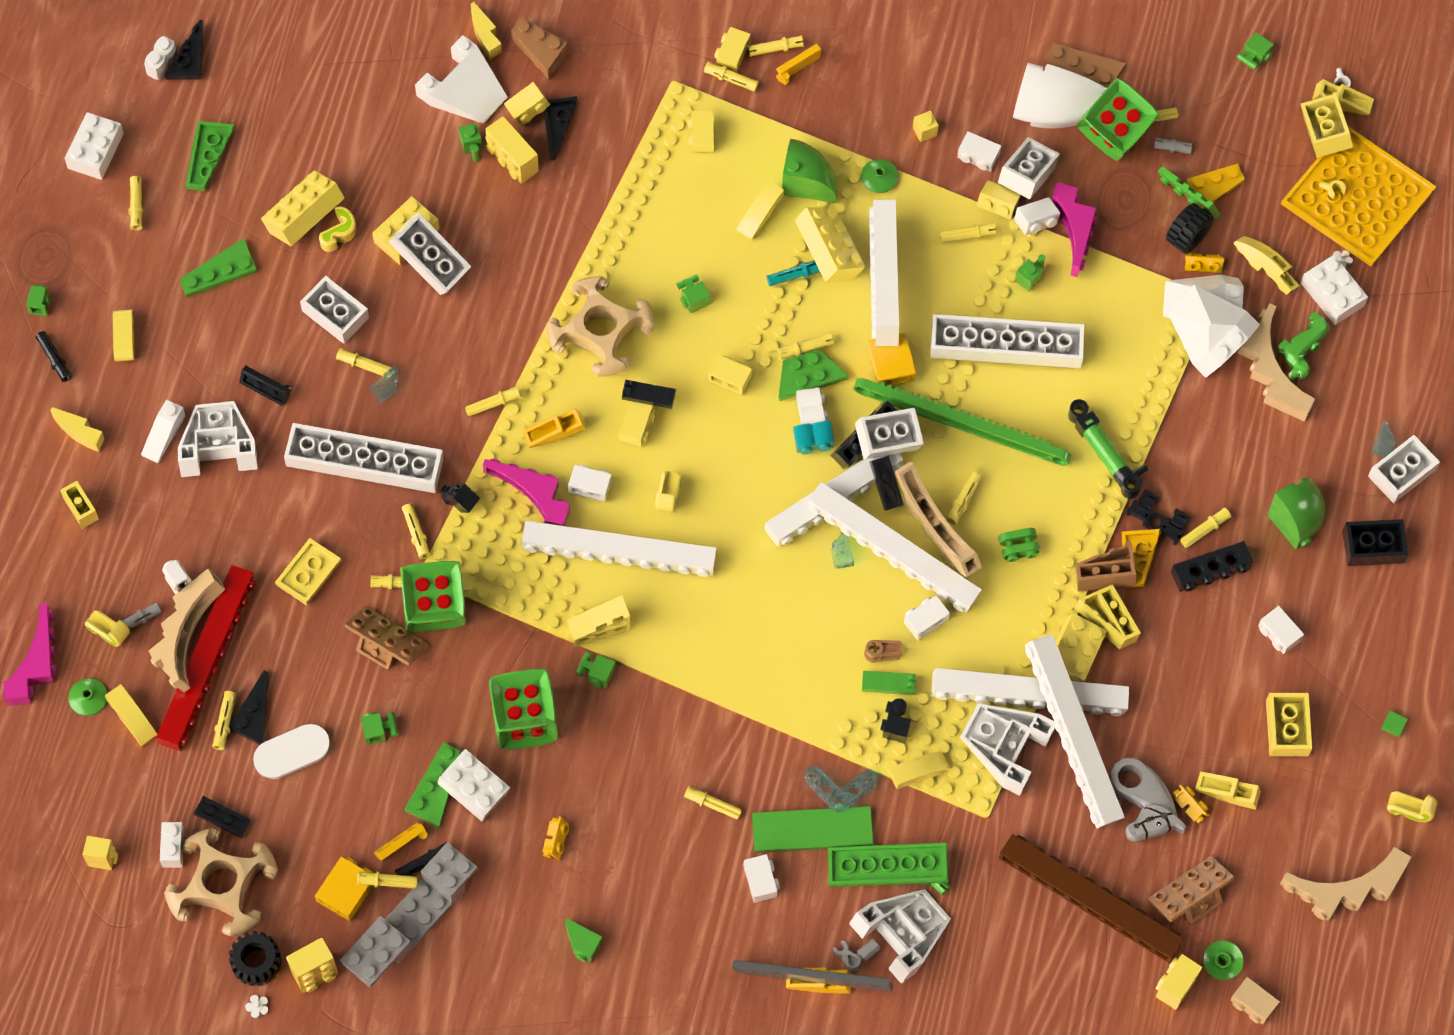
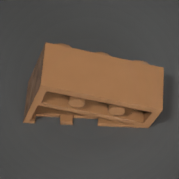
[511,17,568,80]
[1075,541,1136,592]

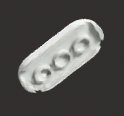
[253,724,330,779]

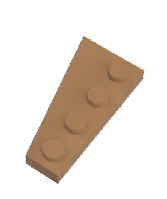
[1044,43,1126,88]

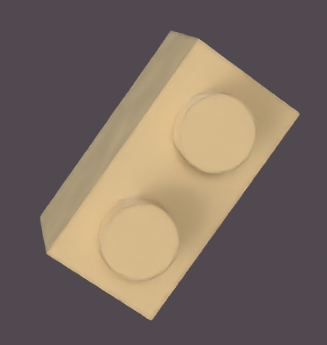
[1230,977,1280,1025]

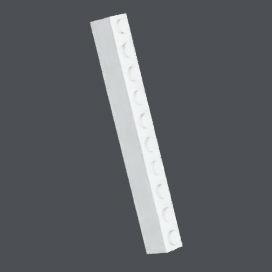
[807,482,982,613]
[522,521,716,577]
[1025,634,1125,828]
[931,668,1129,716]

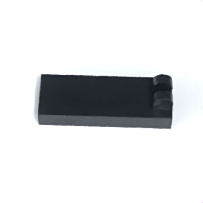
[239,366,291,406]
[622,380,676,409]
[869,456,904,511]
[193,796,251,838]

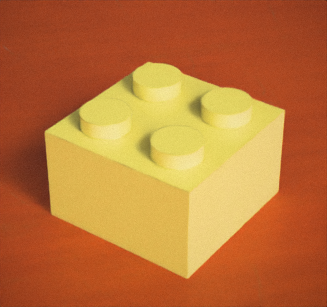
[1156,954,1202,1010]

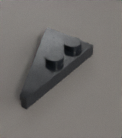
[165,20,204,80]
[543,96,577,161]
[229,670,268,745]

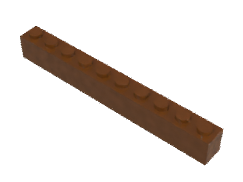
[998,834,1184,963]

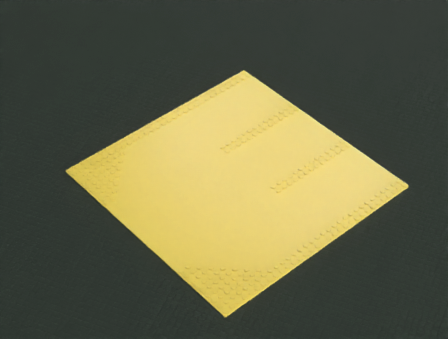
[425,81,1190,818]

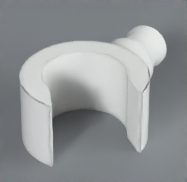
[1333,68,1351,87]

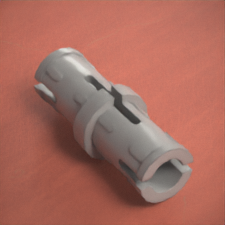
[1154,137,1192,155]
[121,602,162,630]

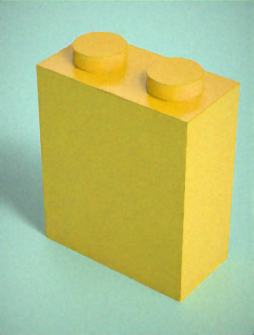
[868,333,916,386]
[315,857,374,921]

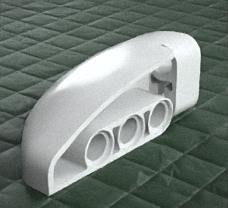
[1013,63,1107,128]

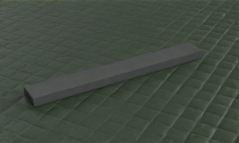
[732,960,893,992]

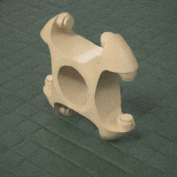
[546,276,655,377]
[164,828,278,937]

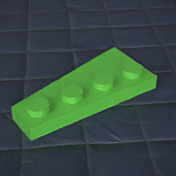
[186,121,235,191]
[1158,166,1220,220]
[180,238,257,298]
[405,742,461,829]

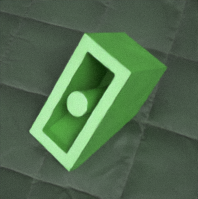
[565,919,603,963]

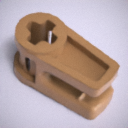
[864,640,902,663]

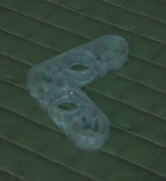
[804,766,878,812]

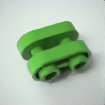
[998,528,1041,562]

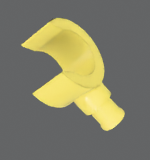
[1319,180,1346,198]

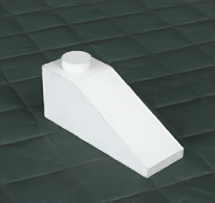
[141,400,186,463]

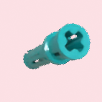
[766,260,821,287]

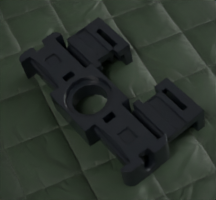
[1126,489,1191,545]

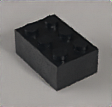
[1342,519,1408,566]

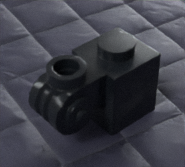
[440,483,480,513]
[880,698,911,744]

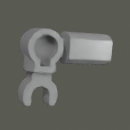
[833,939,881,972]

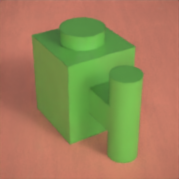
[1237,32,1273,70]
[458,123,482,162]
[1015,254,1046,292]
[676,274,711,313]
[576,652,616,688]
[361,712,399,745]

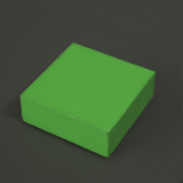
[1381,711,1408,738]

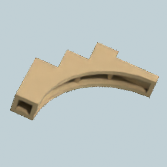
[1238,303,1315,422]
[895,462,982,577]
[149,569,225,693]
[1280,847,1411,921]

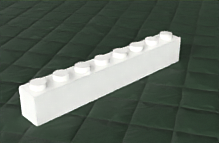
[765,454,903,547]

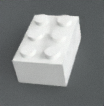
[65,112,124,180]
[998,137,1060,199]
[1301,255,1368,325]
[300,276,369,344]
[855,408,924,460]
[1368,435,1440,504]
[437,749,510,822]

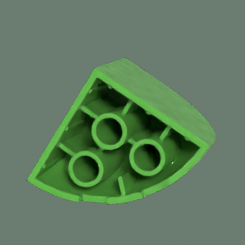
[782,138,837,203]
[1267,478,1325,550]

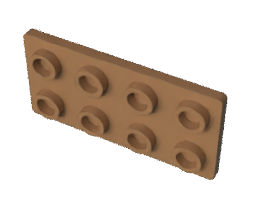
[345,606,429,670]
[1148,856,1234,924]

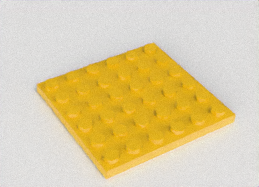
[1281,126,1436,267]

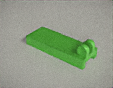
[862,671,916,695]

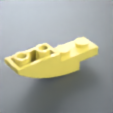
[1234,236,1299,295]

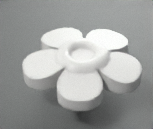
[1333,250,1353,268]
[245,995,268,1018]

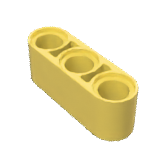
[113,309,135,362]

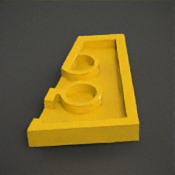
[1186,164,1245,203]
[1122,529,1161,588]

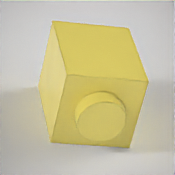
[913,111,939,142]

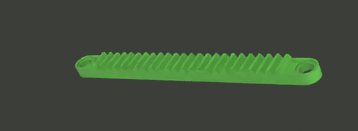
[853,378,1071,466]

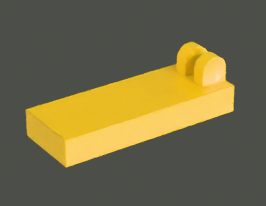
[776,44,821,85]
[373,822,427,861]

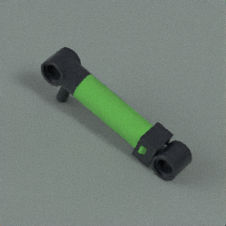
[1068,399,1148,499]

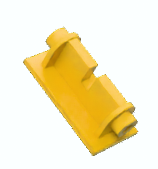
[1184,252,1224,273]
[1172,785,1210,824]
[542,816,569,861]

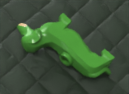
[1278,311,1330,381]

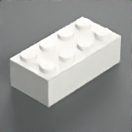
[388,213,471,295]

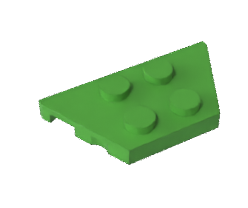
[778,349,848,401]

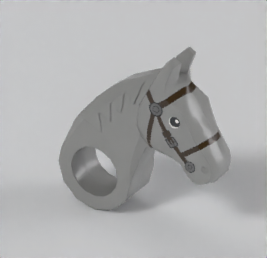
[1109,758,1187,842]

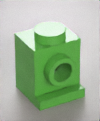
[26,285,50,316]

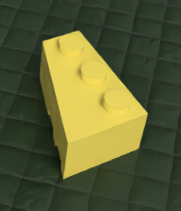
[1075,584,1141,650]
[567,595,630,647]

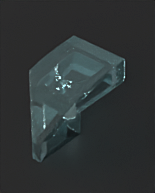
[369,365,398,403]
[1371,420,1396,458]
[831,531,854,569]

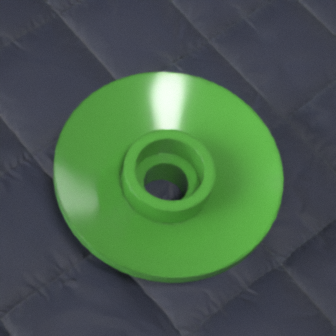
[861,159,898,193]
[68,678,108,716]
[1203,941,1243,980]

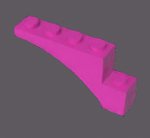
[1052,182,1098,277]
[483,459,570,526]
[3,603,57,706]

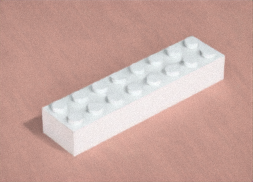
[869,200,899,346]
[930,314,1084,368]
[284,423,444,493]

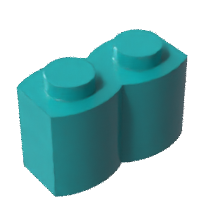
[793,421,835,455]

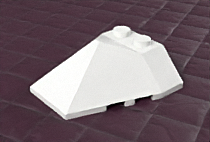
[1163,275,1244,320]
[1167,284,1260,377]

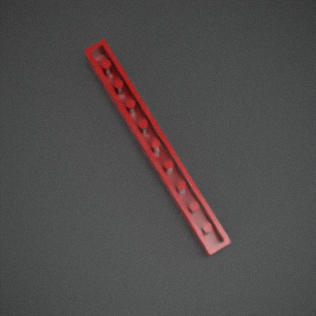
[156,565,256,751]

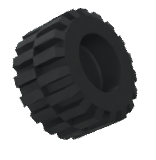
[1166,203,1213,254]
[229,931,282,986]

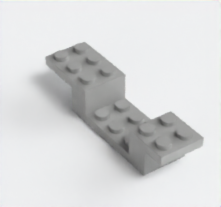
[340,842,478,988]

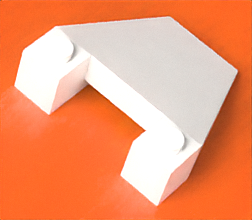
[415,35,508,124]
[178,401,258,477]
[961,703,1055,796]
[849,889,951,984]

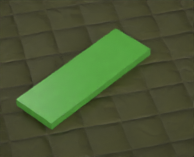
[752,806,873,853]
[828,843,949,887]

